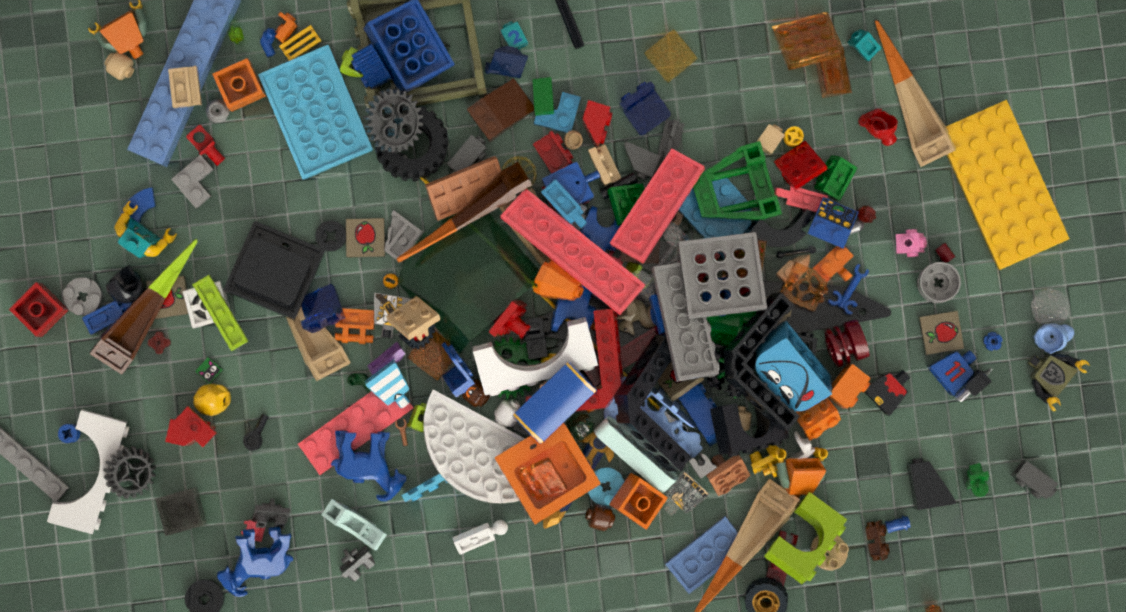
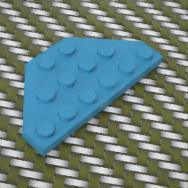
[678,178,751,271]

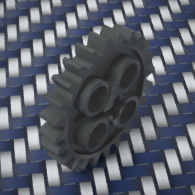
[363,89,423,153]

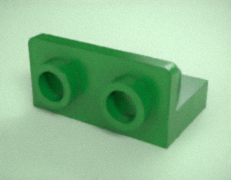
[814,155,857,201]

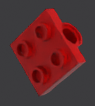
[774,141,827,190]

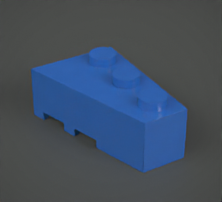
[678,383,717,447]

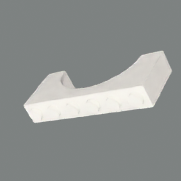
[473,317,598,396]
[47,409,129,534]

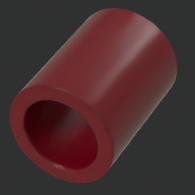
[934,243,956,263]

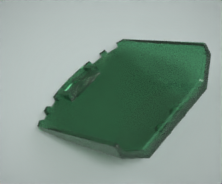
[398,213,540,354]

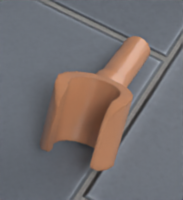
[395,419,408,446]

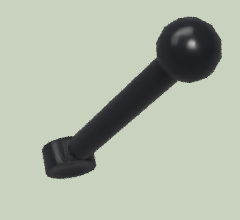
[776,246,816,259]

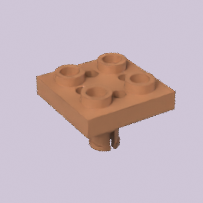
[706,454,751,496]

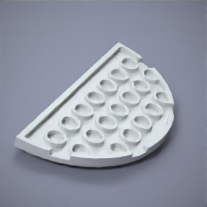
[423,390,536,503]

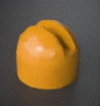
[383,273,399,289]

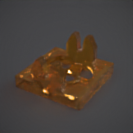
[781,261,830,312]

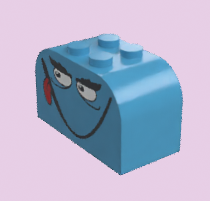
[756,320,832,411]

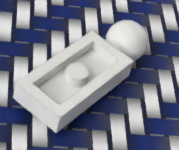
[452,520,508,555]

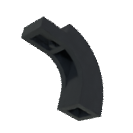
[744,209,813,247]

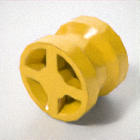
[783,126,804,147]

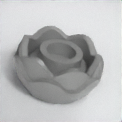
[206,99,230,123]

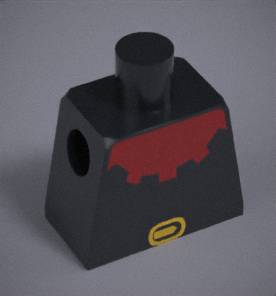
[865,370,910,416]

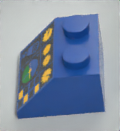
[808,197,859,249]

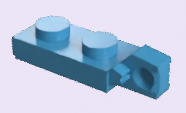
[541,179,587,229]

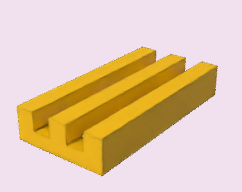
[279,25,322,61]

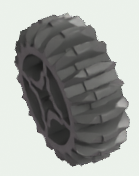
[103,446,156,499]

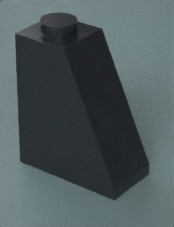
[907,458,956,510]

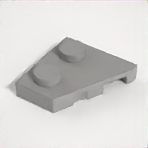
[384,210,423,263]

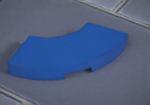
[121,188,156,223]

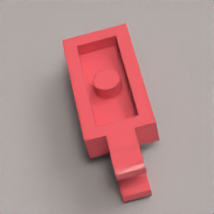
[774,186,828,213]

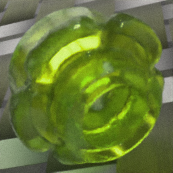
[228,26,244,44]

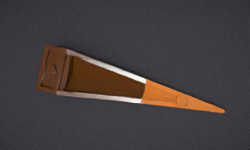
[397,162,532,263]

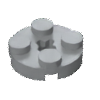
[63,278,103,316]

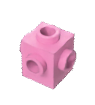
[896,229,927,257]

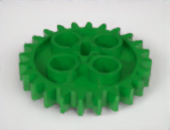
[478,337,540,400]

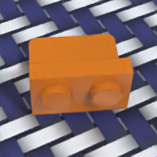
[795,397,841,441]

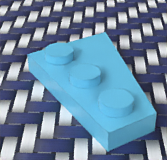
[401,473,448,502]

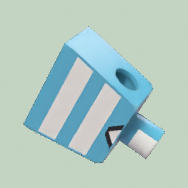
[365,359,410,408]

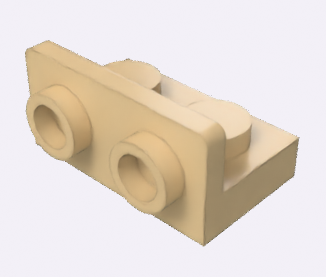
[588,145,621,187]

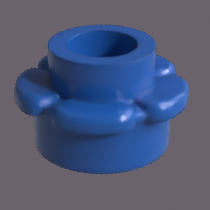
[983,332,1003,351]

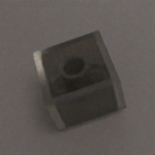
[155,487,207,536]

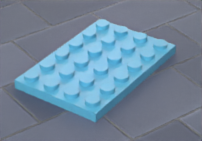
[258,45,373,180]

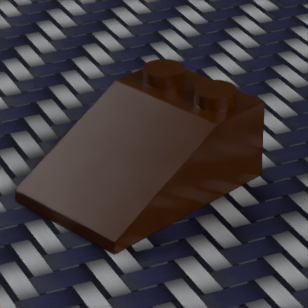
[467,78,535,143]

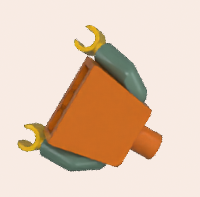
[88,0,147,59]
[771,447,828,498]

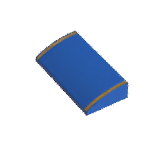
[512,362,597,444]

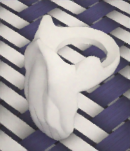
[784,431,815,462]

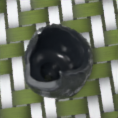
[105,265,144,304]

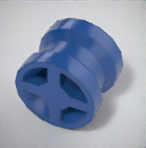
[58,424,81,443]

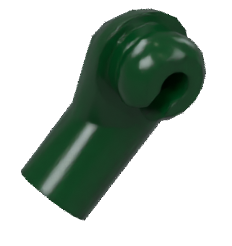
[347,373,371,393]

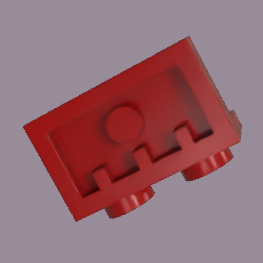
[533,131,573,174]

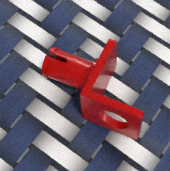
[186,124,225,166]

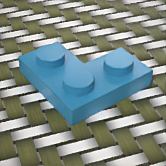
[534,92,581,133]

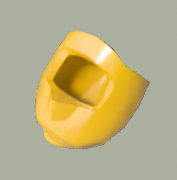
[193,384,231,416]

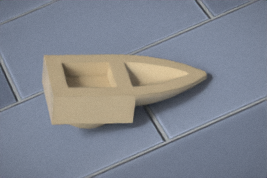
[776,254,810,288]

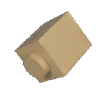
[757,124,785,156]

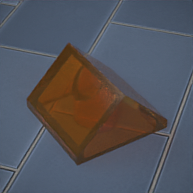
[815,55,852,99]

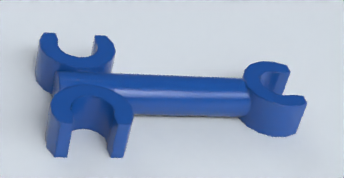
[827,264,869,316]

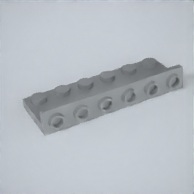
[651,263,720,382]

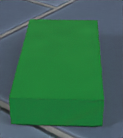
[532,77,554,116]

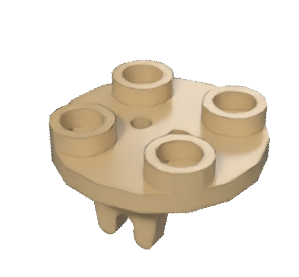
[810,535,849,571]

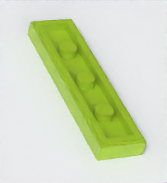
[192,275,249,351]

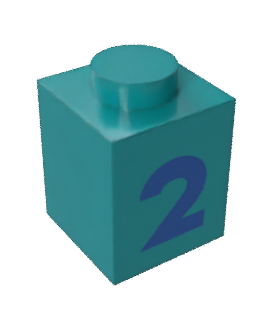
[500,21,528,50]

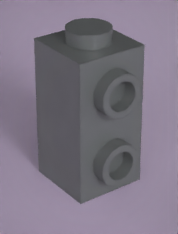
[447,135,487,172]
[1012,460,1058,499]

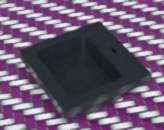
[223,221,325,320]

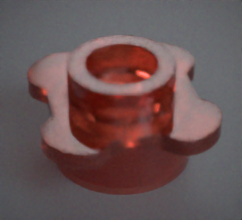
[857,206,876,223]
[148,331,171,354]

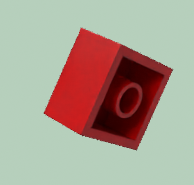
[9,282,69,337]

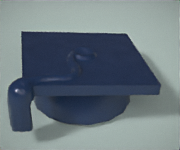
[485,46,528,78]

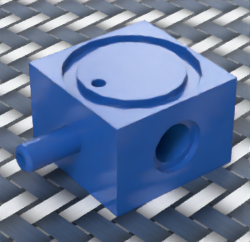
[542,162,600,215]

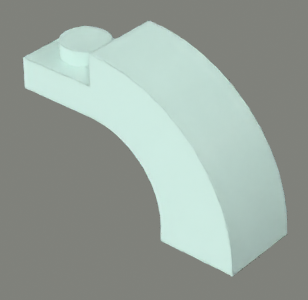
[322,499,387,551]

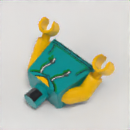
[114,201,177,258]

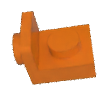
[275,12,298,43]

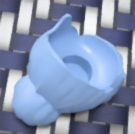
[1033,323,1074,354]

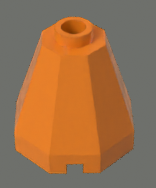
[533,258,584,301]

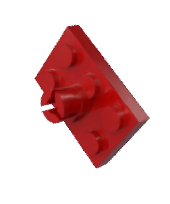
[489,300,531,339]

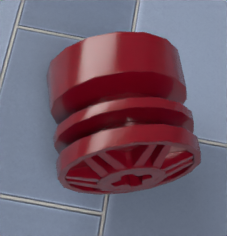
[824,319,870,368]

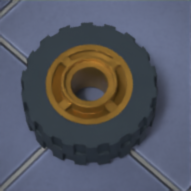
[745,577,788,612]

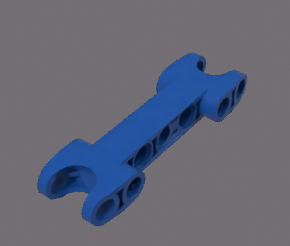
[551,206,620,332]

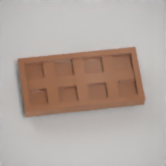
[425,156,501,221]

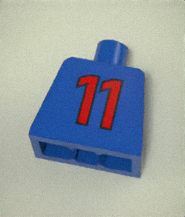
[927,350,977,396]

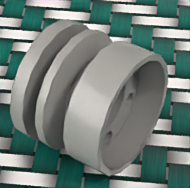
[917,262,961,303]

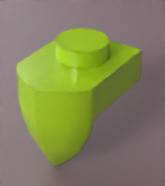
[340,47,363,77]

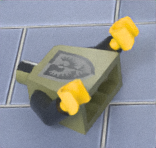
[1027,353,1090,411]

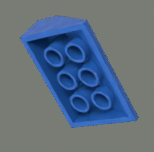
[364,0,455,93]

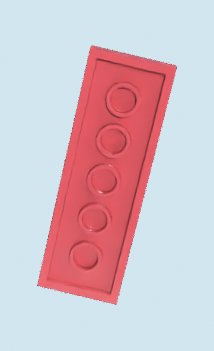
[610,148,705,264]
[298,391,414,475]

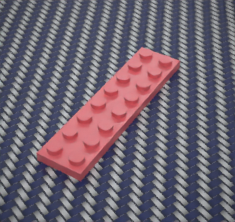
[500,189,645,315]

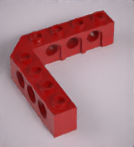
[526,309,624,411]

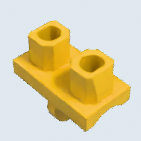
[750,445,786,478]

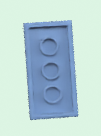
[665,516,738,594]

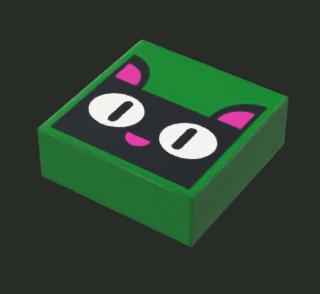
[195,357,223,384]

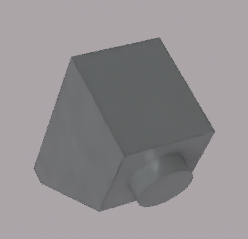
[624,141,661,180]

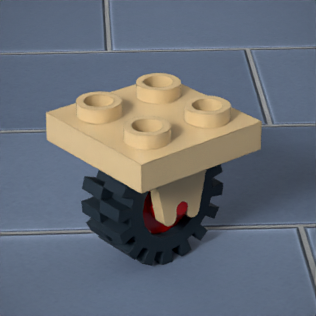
[386,296,440,349]

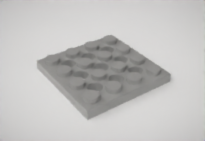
[678,232,767,319]

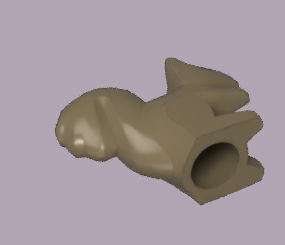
[617,298,656,336]

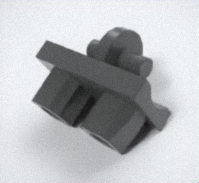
[252,498,290,530]
[340,545,375,582]

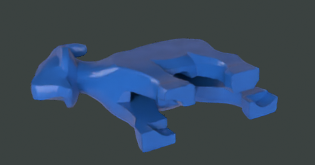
[331,430,407,502]
[217,527,293,597]

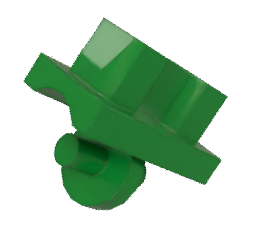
[965,463,990,497]

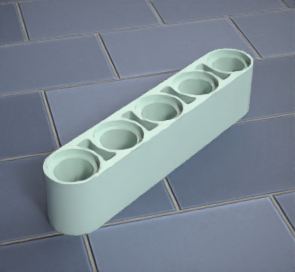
[594,416,678,493]

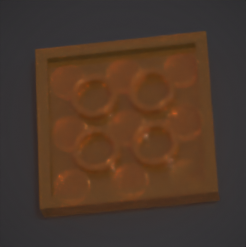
[772,12,845,70]

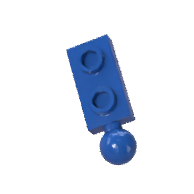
[82,301,133,335]

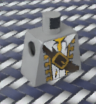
[374,293,411,338]

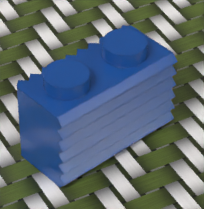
[351,44,392,89]

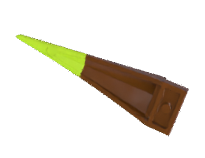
[90,239,197,375]

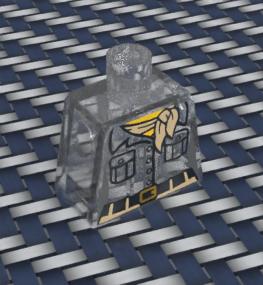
[664,470,711,516]

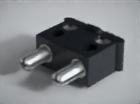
[955,367,993,402]

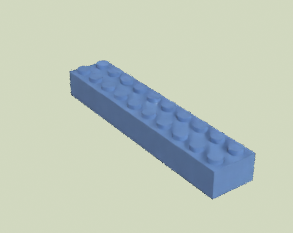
[127,0,241,167]

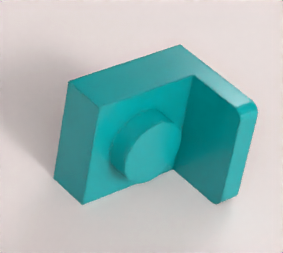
[847,29,882,61]

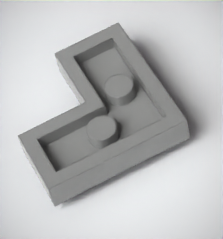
[171,155,214,209]

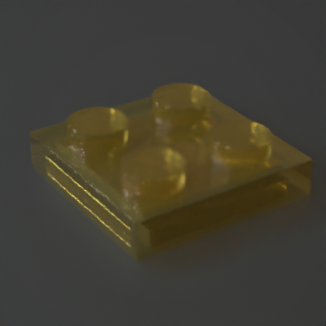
[644,29,698,83]

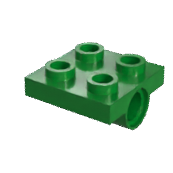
[607,183,645,226]

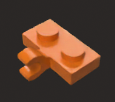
[812,246,854,283]

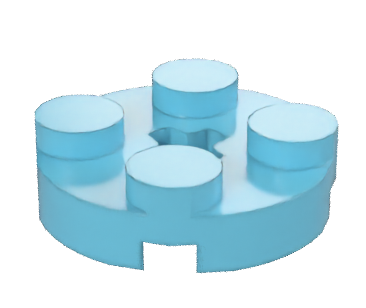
[588,467,625,506]

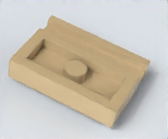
[168,66,202,108]

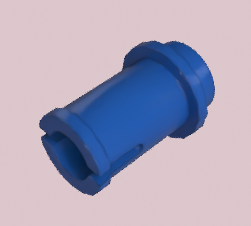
[885,515,911,534]

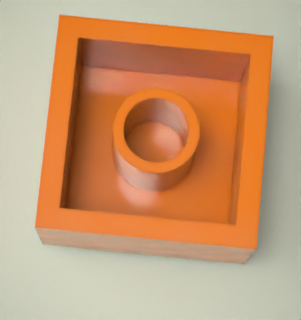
[212,58,266,112]
[828,364,871,409]
[609,473,668,530]

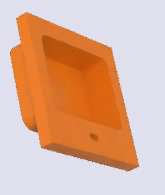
[494,423,601,525]

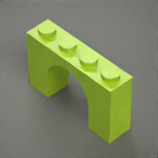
[764,492,847,584]

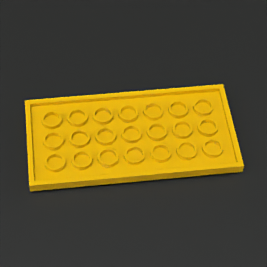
[946,100,1070,270]

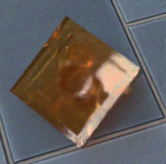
[407,331,461,381]

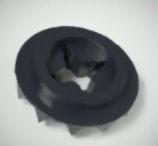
[315,221,346,251]

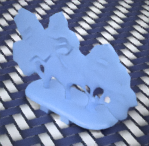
[603,377,703,458]

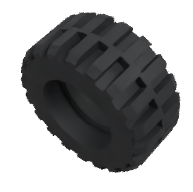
[375,105,448,181]

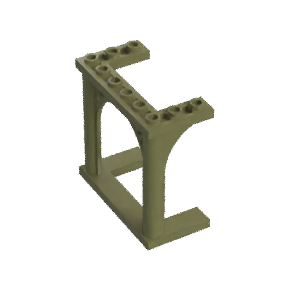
[347,0,487,114]

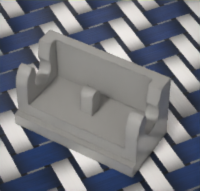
[688,453,717,478]

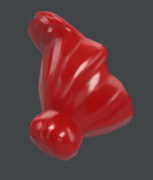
[858,108,898,146]

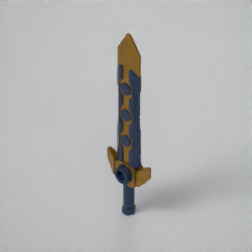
[543,432,614,529]

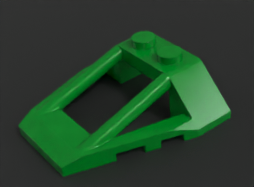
[693,141,782,220]

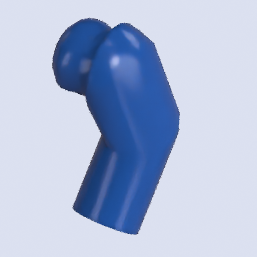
[260,28,276,58]

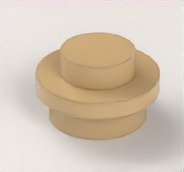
[564,130,583,150]

